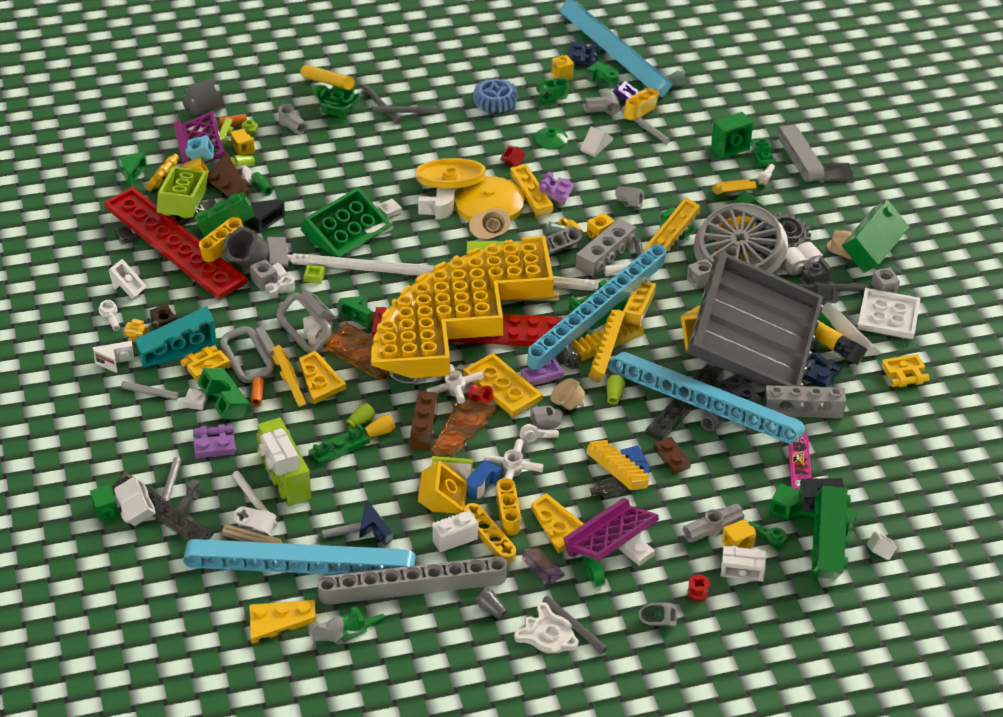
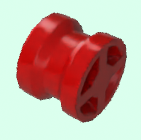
[687,575,710,602]

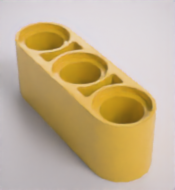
[623,88,659,120]
[199,217,243,262]
[496,478,521,536]

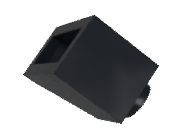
[244,201,285,233]

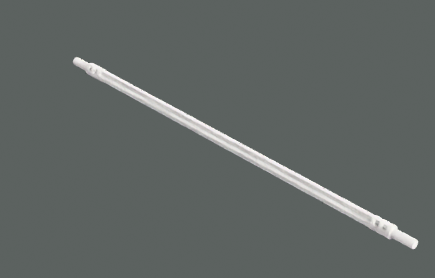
[288,253,601,291]

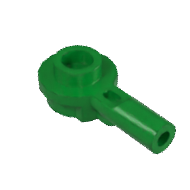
[748,521,787,547]

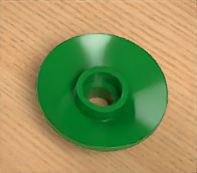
[534,127,568,149]

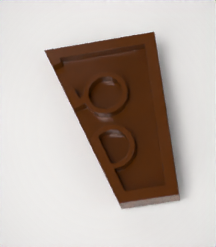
[207,152,251,198]

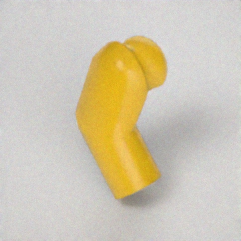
[558,218,583,235]

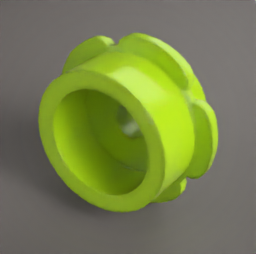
[241,120,258,135]

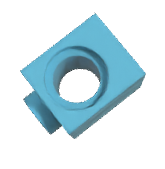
[185,135,214,161]

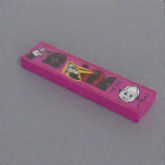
[788,434,811,490]

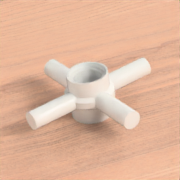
[427,364,484,404]
[483,439,544,480]

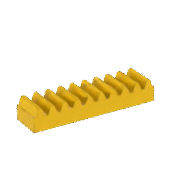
[510,164,553,217]
[643,197,701,255]
[622,282,656,326]
[588,309,625,383]
[571,322,644,362]
[586,440,649,490]

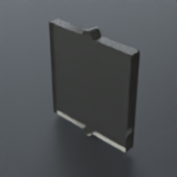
[821,163,854,184]

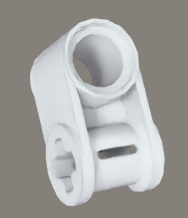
[233,506,276,536]

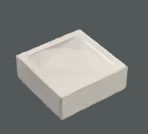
[377,199,402,219]

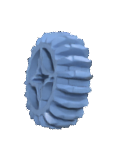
[473,78,518,114]

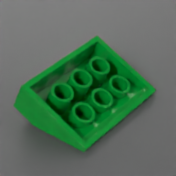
[300,187,392,258]

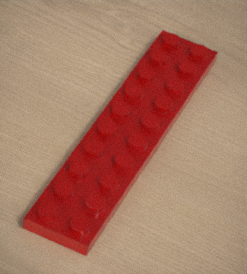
[104,187,247,300]
[372,307,562,346]

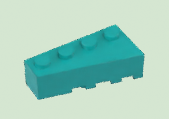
[135,306,217,368]

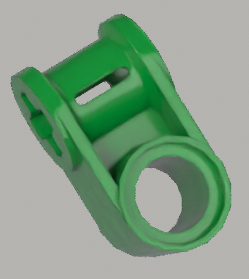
[536,77,568,102]

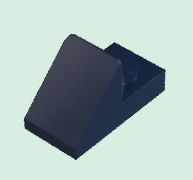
[359,501,393,546]

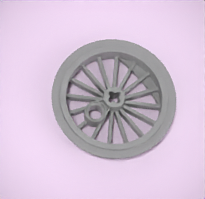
[694,203,788,274]

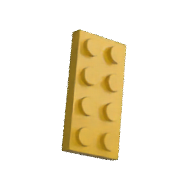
[463,353,543,417]

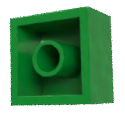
[711,112,753,159]

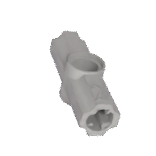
[682,504,744,542]

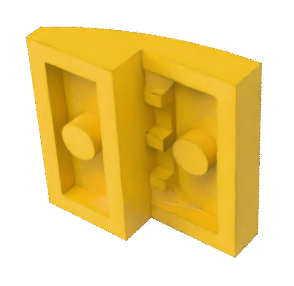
[712,179,756,194]

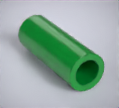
[251,172,273,196]

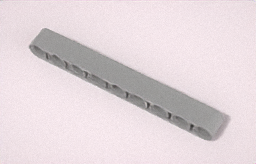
[317,557,507,605]

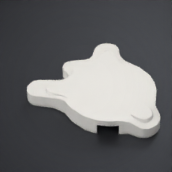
[514,602,578,653]

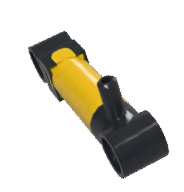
[814,321,868,365]

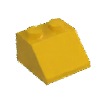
[418,461,467,514]

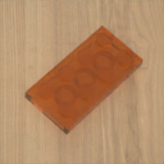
[322,322,390,381]

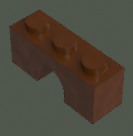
[410,391,438,451]

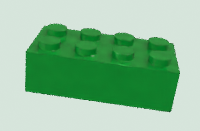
[811,485,851,580]

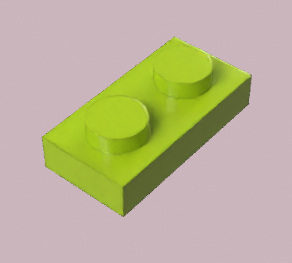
[215,117,233,152]

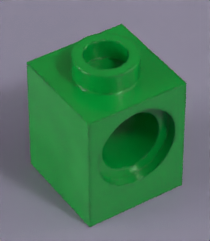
[90,484,119,521]

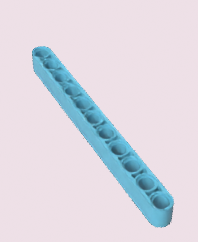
[559,0,673,98]
[527,244,666,370]
[608,352,805,443]
[183,539,416,575]

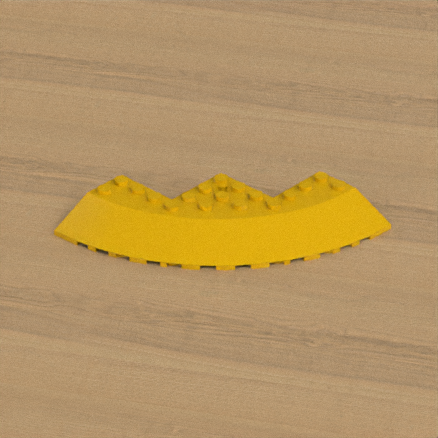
[371,236,554,378]

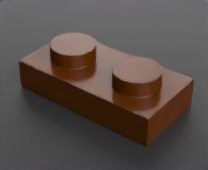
[654,437,691,474]

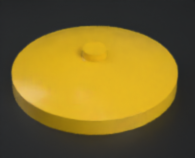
[416,158,486,189]
[455,176,524,222]

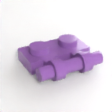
[539,172,575,204]
[193,424,236,459]

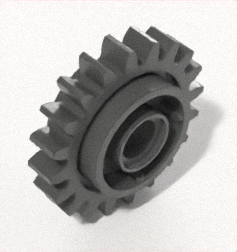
[762,212,811,249]

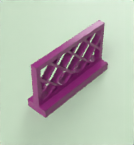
[173,111,225,164]
[563,498,659,561]

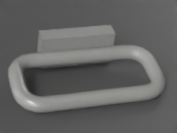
[276,289,336,354]
[220,326,276,383]

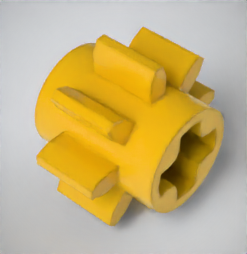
[124,319,147,342]

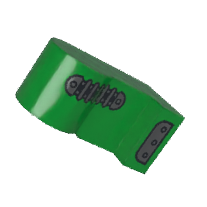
[587,61,619,89]

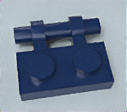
[569,41,599,66]
[802,352,842,387]

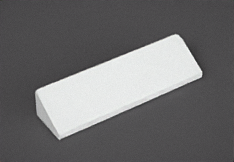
[821,302,880,356]

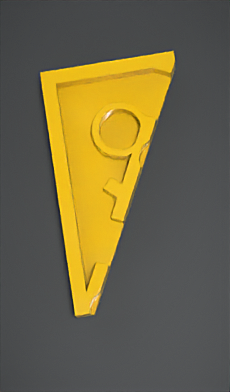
[272,345,306,408]

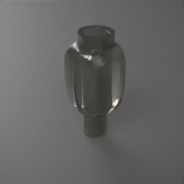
[560,345,580,369]
[590,477,628,498]

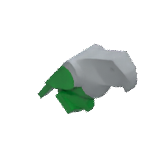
[309,606,385,645]

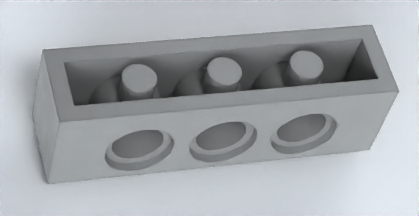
[575,219,637,277]
[764,385,846,418]

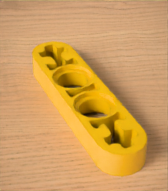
[464,503,516,564]

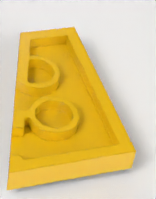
[299,351,347,404]
[531,493,584,554]
[250,600,316,644]

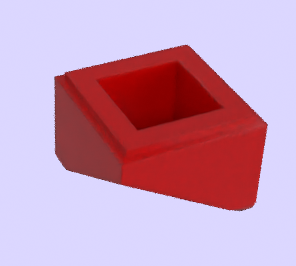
[500,146,526,167]

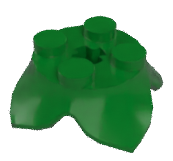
[313,85,361,118]

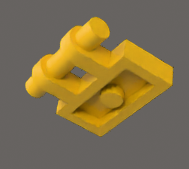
[145,154,179,192]
[180,345,230,381]
[881,354,930,388]

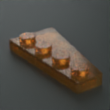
[432,398,497,458]

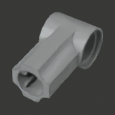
[585,93,620,115]
[278,104,307,135]

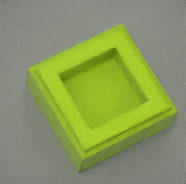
[303,265,325,284]

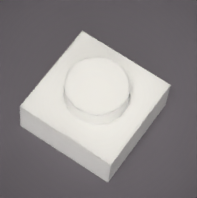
[183,389,208,410]

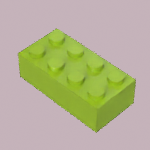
[157,166,207,218]
[256,417,311,506]

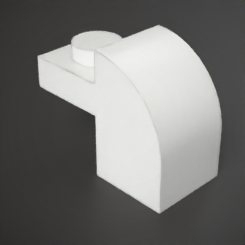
[418,188,455,220]

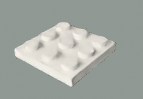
[857,288,921,339]

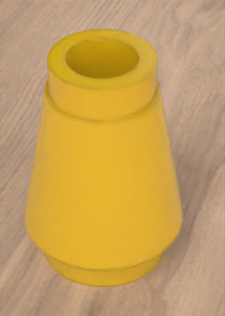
[364,414,395,438]

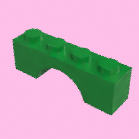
[769,483,858,537]

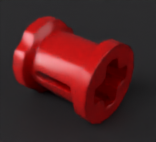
[467,384,493,403]

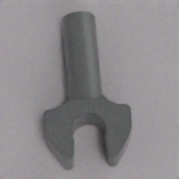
[175,479,203,515]

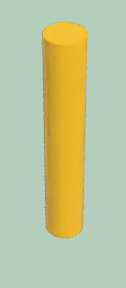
[300,65,355,90]

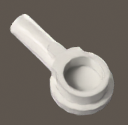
[757,164,775,186]
[98,300,120,331]
[519,424,559,443]

